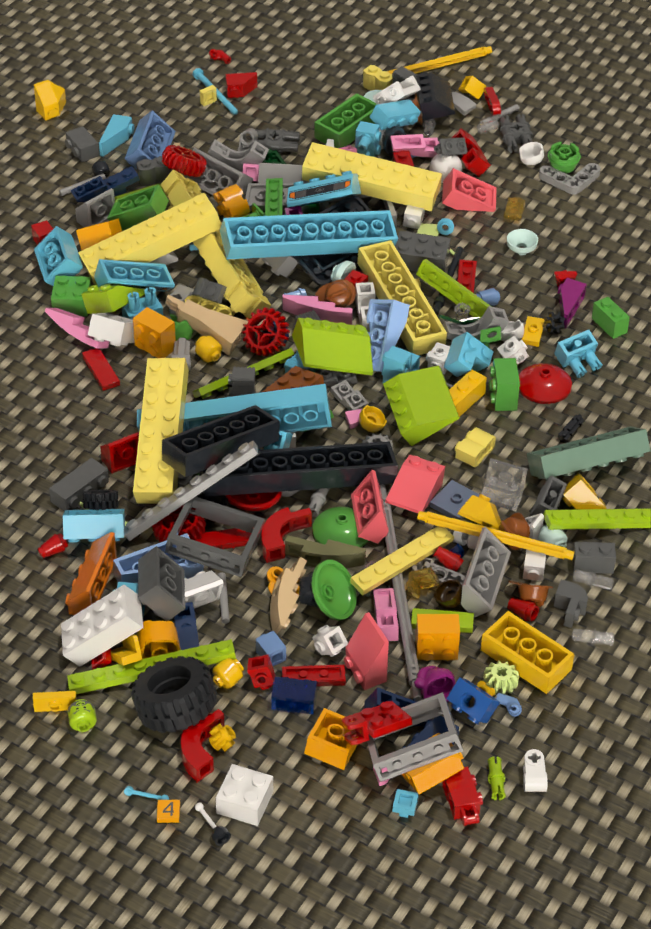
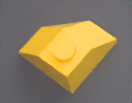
[34,80,66,121]
[562,472,607,510]
[458,494,501,530]

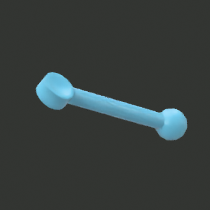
[124,786,169,800]

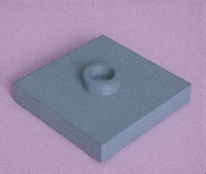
[430,480,480,520]

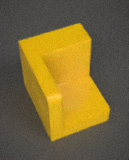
[458,76,487,99]

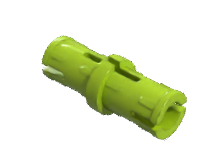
[487,756,506,800]

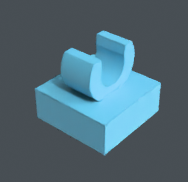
[392,789,419,818]

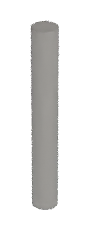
[479,104,519,127]
[59,173,106,196]
[218,572,230,624]

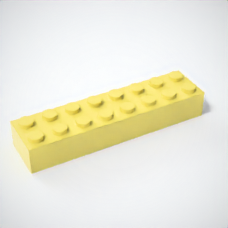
[302,142,442,212]
[78,193,221,286]
[358,240,447,355]
[133,358,189,504]

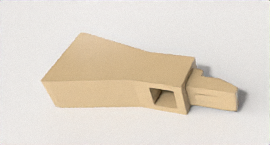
[165,295,248,355]

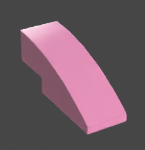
[373,588,399,641]

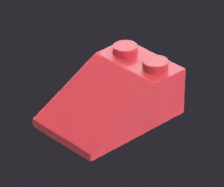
[442,168,497,212]
[385,455,445,513]
[344,612,389,690]

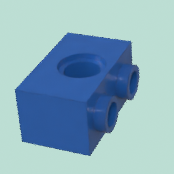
[446,677,500,724]

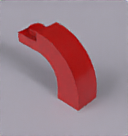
[262,507,312,563]
[181,709,225,783]

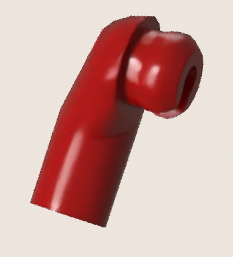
[209,49,232,64]

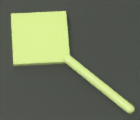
[417,223,455,255]

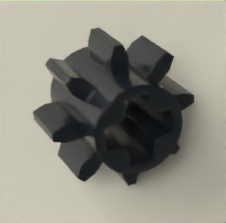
[543,311,565,333]

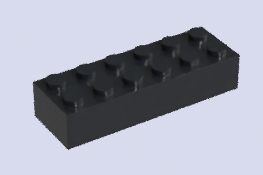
[162,405,280,477]

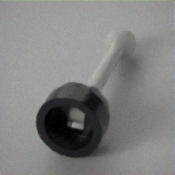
[195,802,231,846]

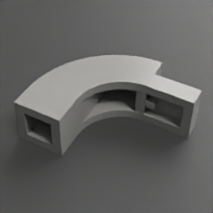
[207,139,269,172]
[443,306,509,340]

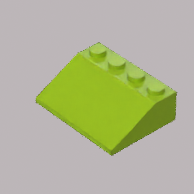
[292,318,373,376]
[383,366,460,446]

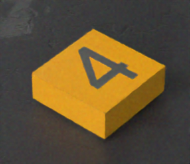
[157,800,180,823]

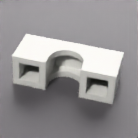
[355,282,375,332]

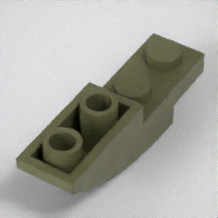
[285,535,366,568]

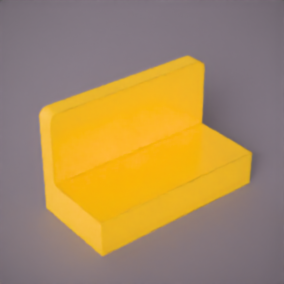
[111,634,143,666]

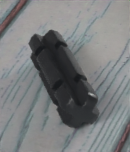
[558,414,584,442]

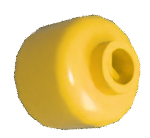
[195,335,222,363]
[212,658,244,689]

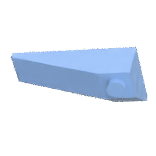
[367,299,410,372]

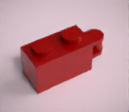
[442,767,483,826]

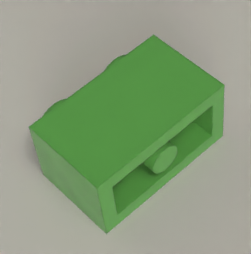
[592,297,630,339]

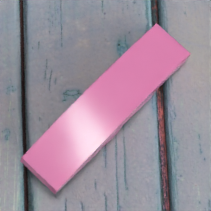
[390,134,440,158]
[282,295,353,325]
[45,308,109,349]

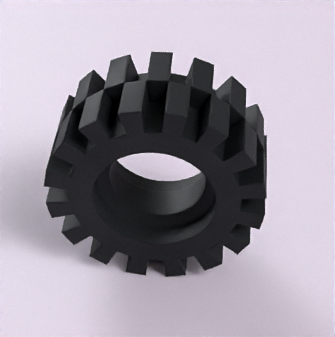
[83,489,119,510]

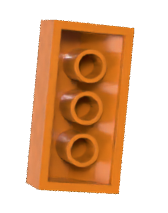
[65,532,117,615]

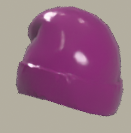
[414,666,456,703]

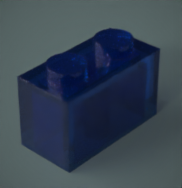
[271,677,317,714]

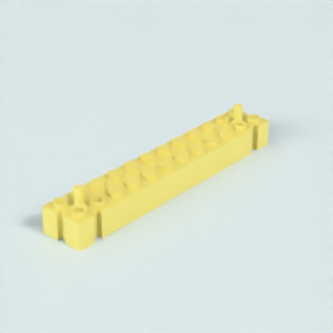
[161,170,271,318]

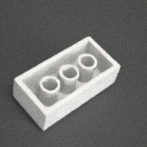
[61,585,143,667]

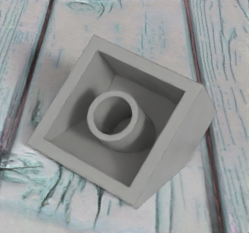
[75,188,115,227]

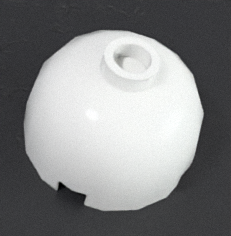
[429,154,462,183]

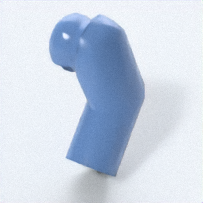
[496,693,522,717]

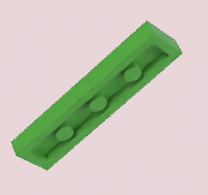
[265,178,283,216]

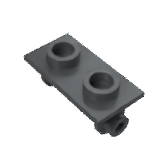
[434,138,468,155]

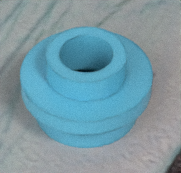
[437,218,454,235]

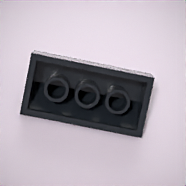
[416,72,455,121]

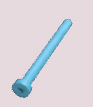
[192,68,238,115]

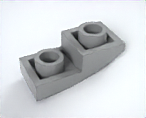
[452,92,476,116]
[330,380,368,411]

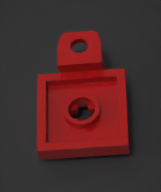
[341,701,413,745]

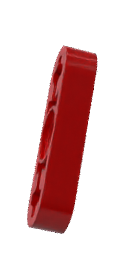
[484,87,501,116]

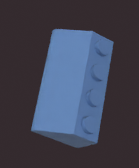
[125,110,176,170]

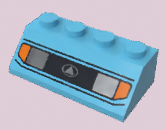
[287,171,361,207]
[94,259,175,292]

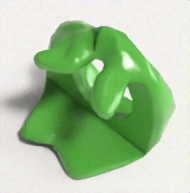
[170,314,193,341]

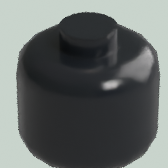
[92,161,110,177]

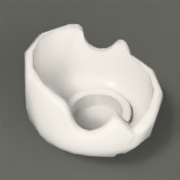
[519,142,544,165]
[501,320,524,342]

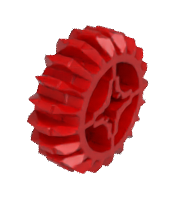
[162,145,207,177]
[242,307,290,357]
[152,504,206,543]

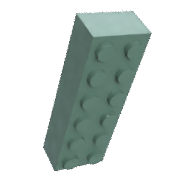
[527,426,650,481]

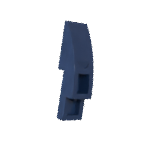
[70,166,140,203]

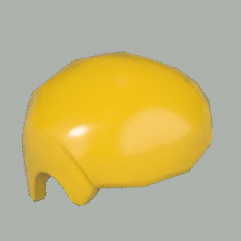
[359,405,387,433]

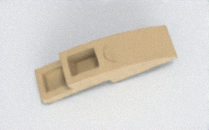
[270,557,307,634]

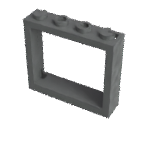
[165,497,265,577]

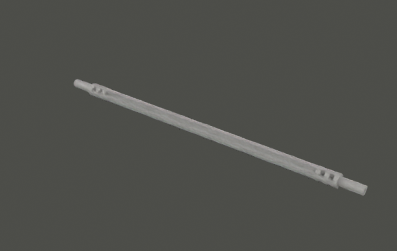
[380,484,422,702]

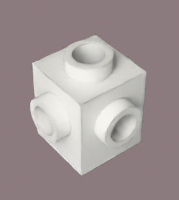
[497,336,529,365]
[426,342,450,374]
[312,625,348,656]

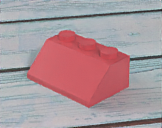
[351,470,389,544]

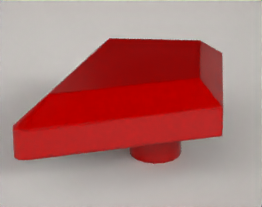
[554,270,577,287]

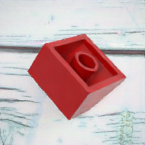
[100,432,139,474]

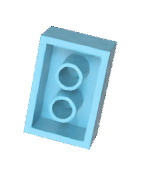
[34,226,83,286]
[63,509,125,542]

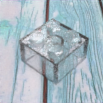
[480,458,528,512]

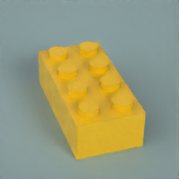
[481,611,574,694]

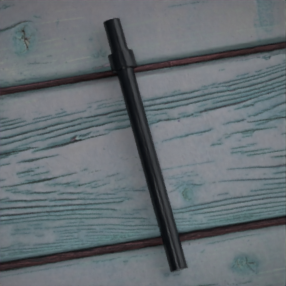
[433,246,463,315]

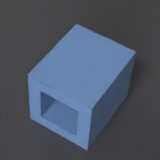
[256,631,286,666]

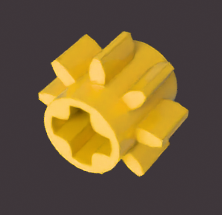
[209,723,236,752]

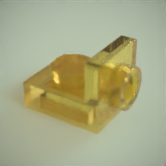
[504,197,525,221]
[406,567,439,599]

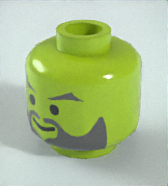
[67,699,97,732]

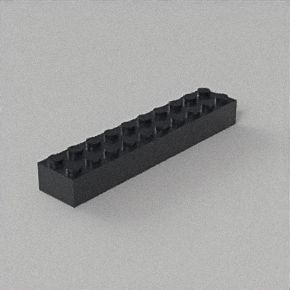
[199,441,398,497]

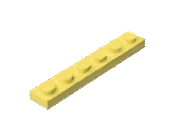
[350,526,454,595]

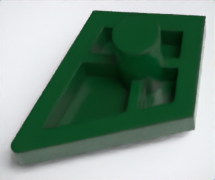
[262,149,286,164]

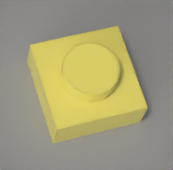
[200,85,217,106]

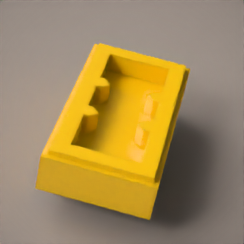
[522,316,545,347]
[33,691,77,712]

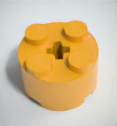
[213,184,250,218]
[136,620,181,659]

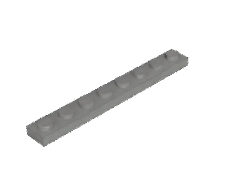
[125,441,258,541]

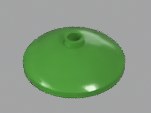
[312,507,368,547]
[311,560,357,620]

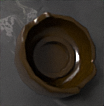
[433,580,462,609]

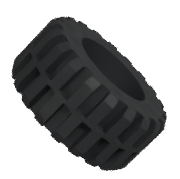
[131,656,217,733]

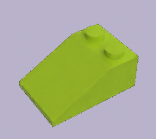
[81,284,145,314]

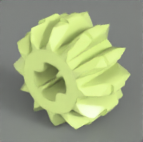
[483,660,519,695]

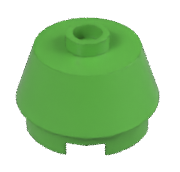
[548,142,581,174]

